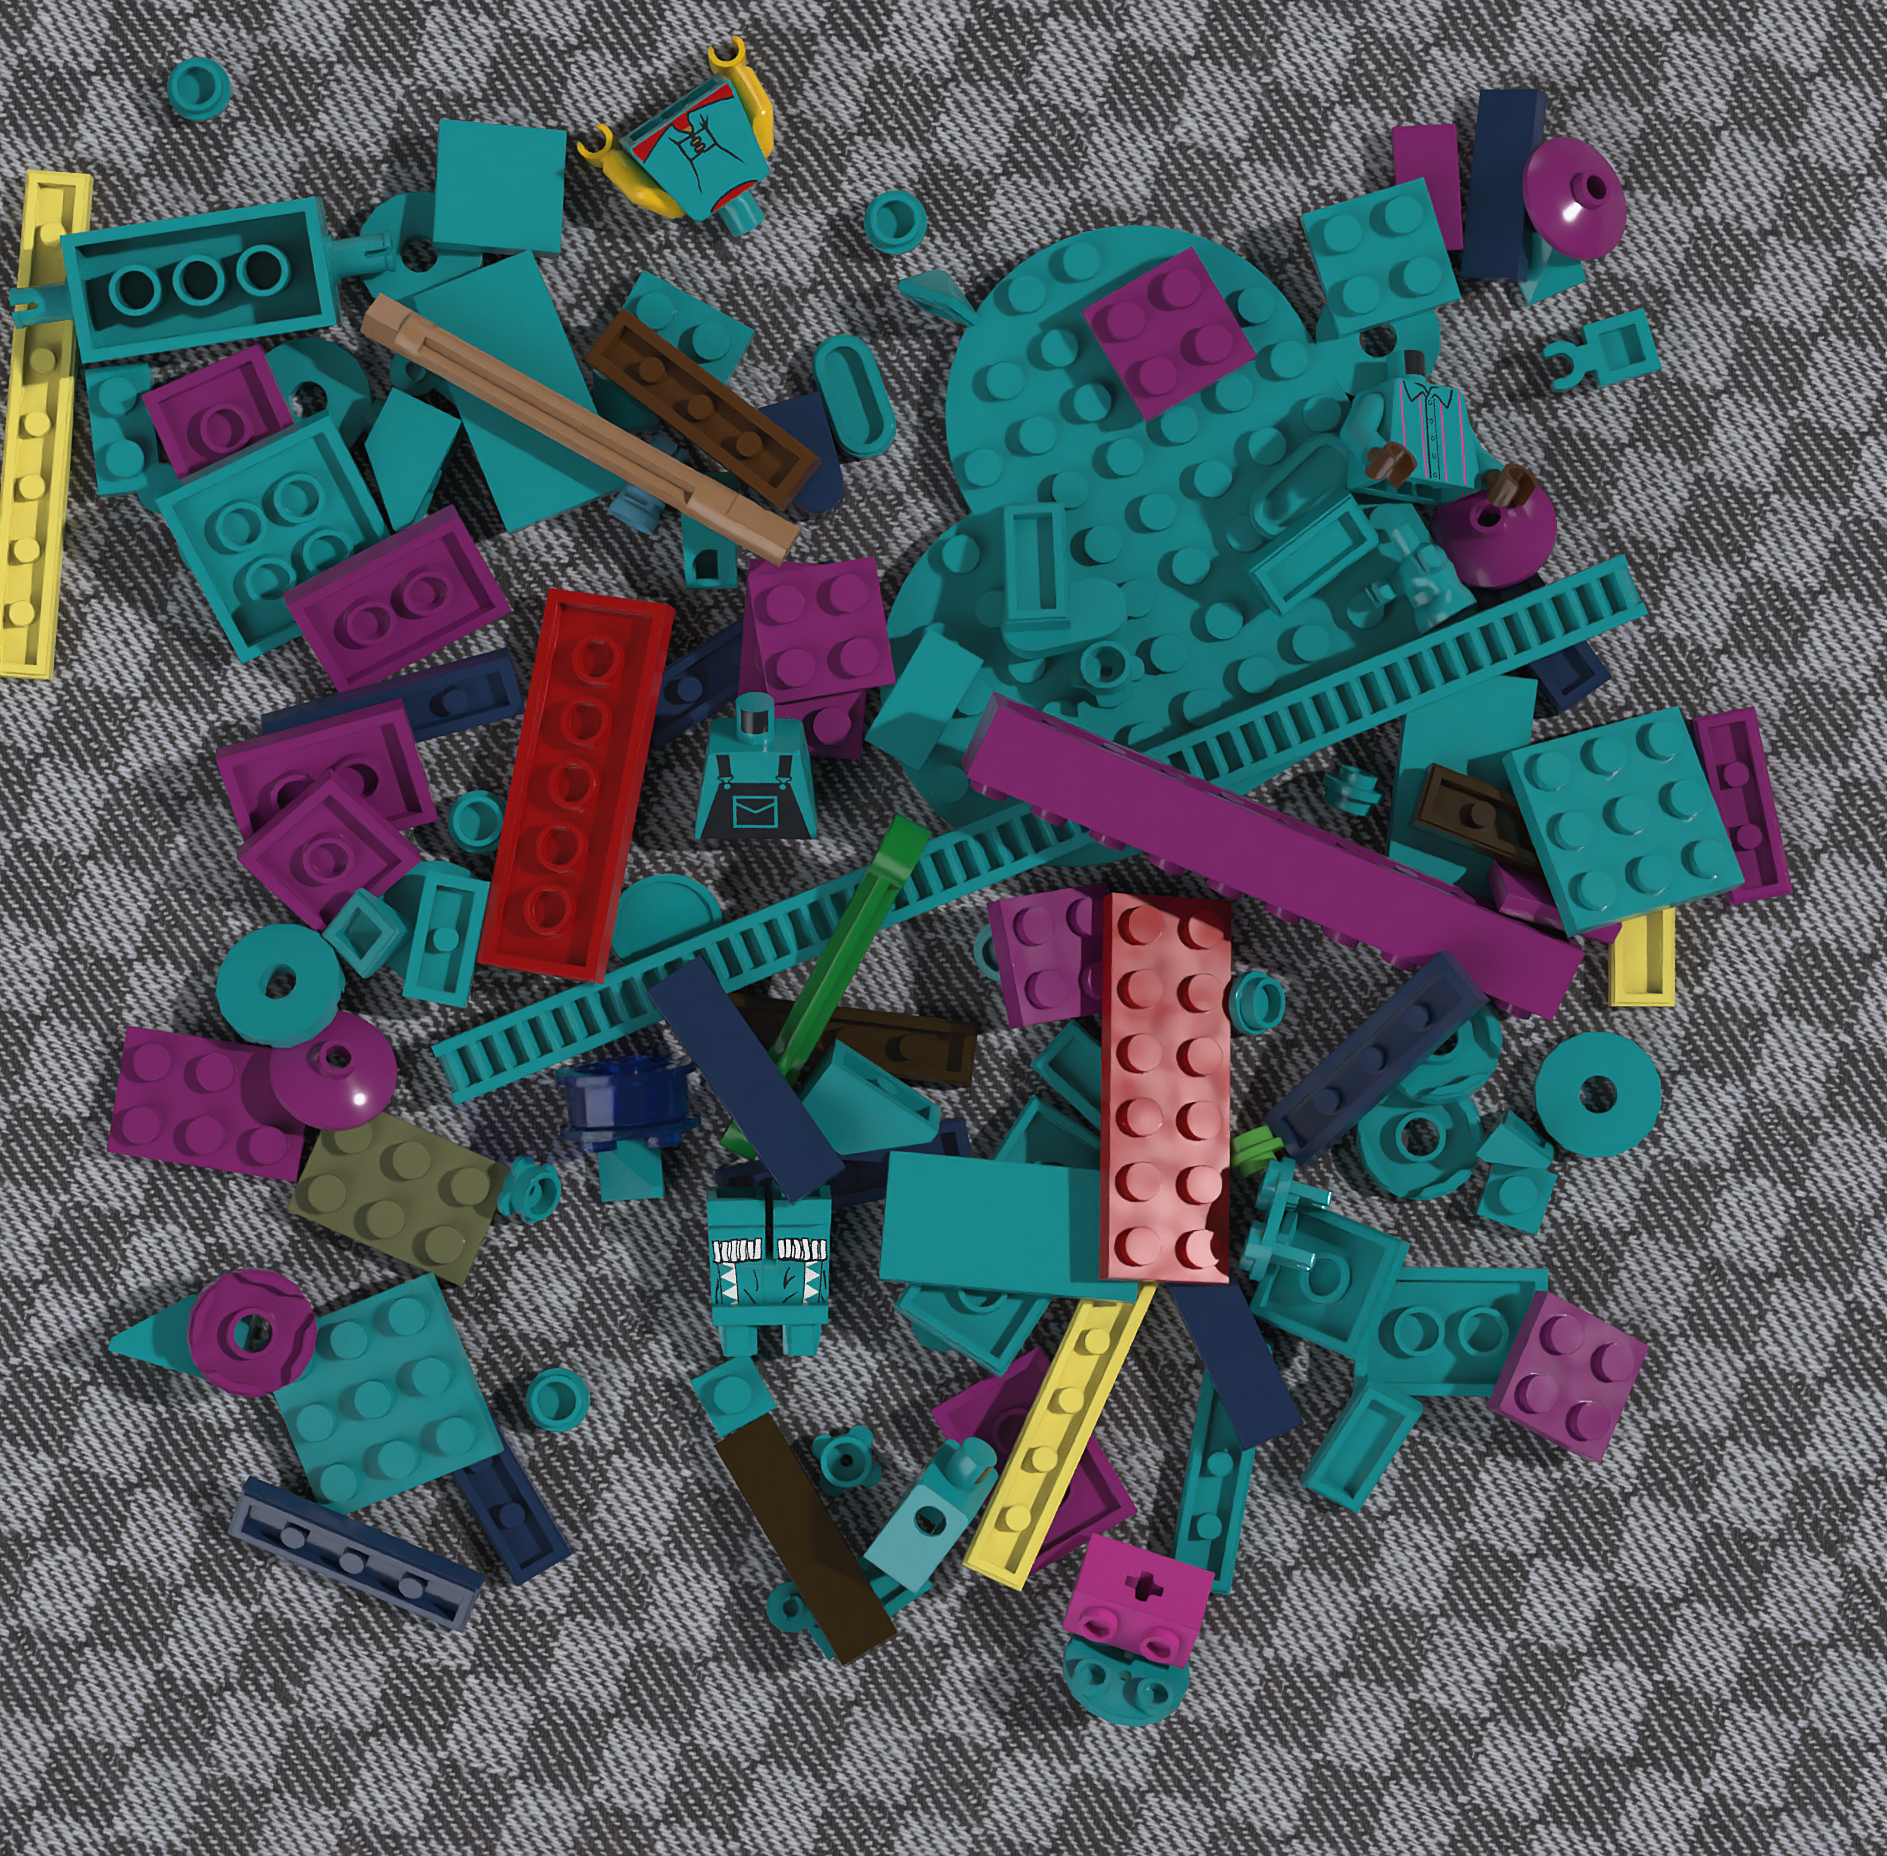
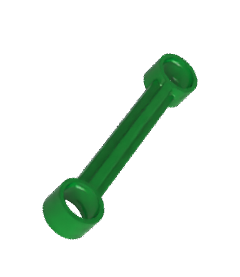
[719,813,932,1162]

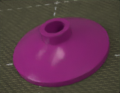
[1522,137,1627,261]
[1430,485,1557,590]
[269,1011,397,1131]

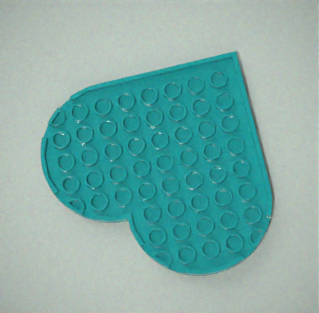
[880,225,1477,867]

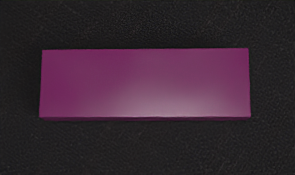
[1689,706,1793,906]

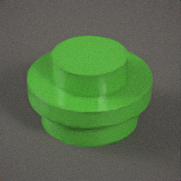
[1230,1125,1284,1179]

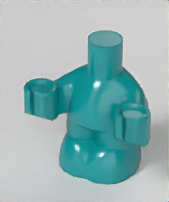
[1365,521,1477,636]

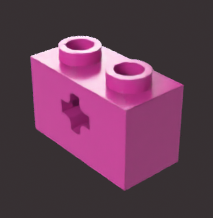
[1061,1532,1215,1669]

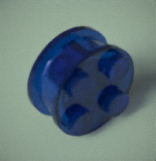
[554,1054,701,1153]

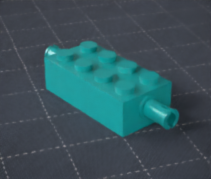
[9,197,397,364]

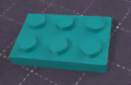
[1353,1266,1548,1397]

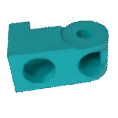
[681,471,739,590]

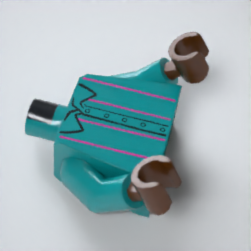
[1340,350,1537,507]

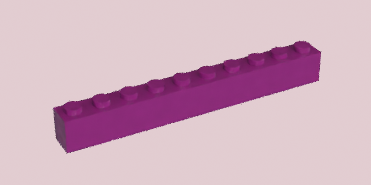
[962,691,1585,1021]

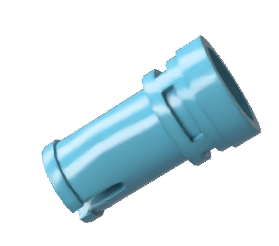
[607,435,690,535]

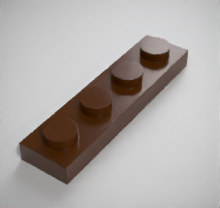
[583,308,822,512]

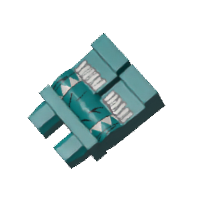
[706,1185,832,1357]

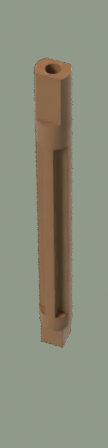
[360,293,801,568]

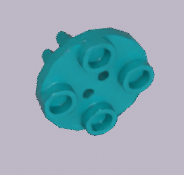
[1237,1156,1333,1282]
[1063,1633,1189,1727]

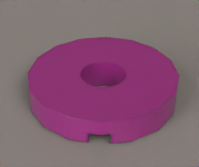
[186,1267,318,1398]

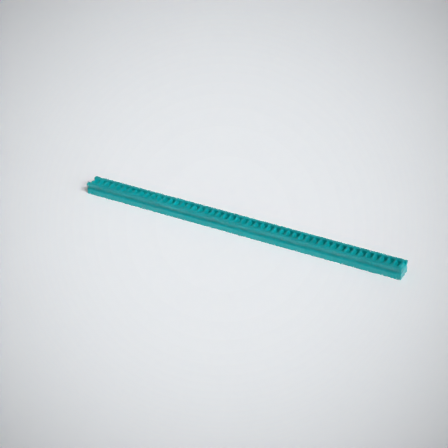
[431,554,1648,1105]

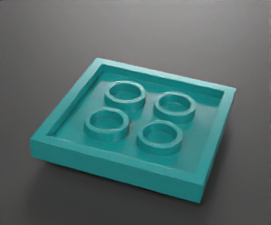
[153,408,392,664]
[1501,706,1745,937]
[254,1272,504,1515]

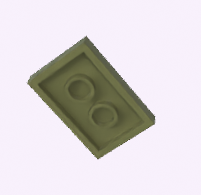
[286,1111,511,1287]

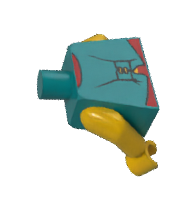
[577,36,774,237]

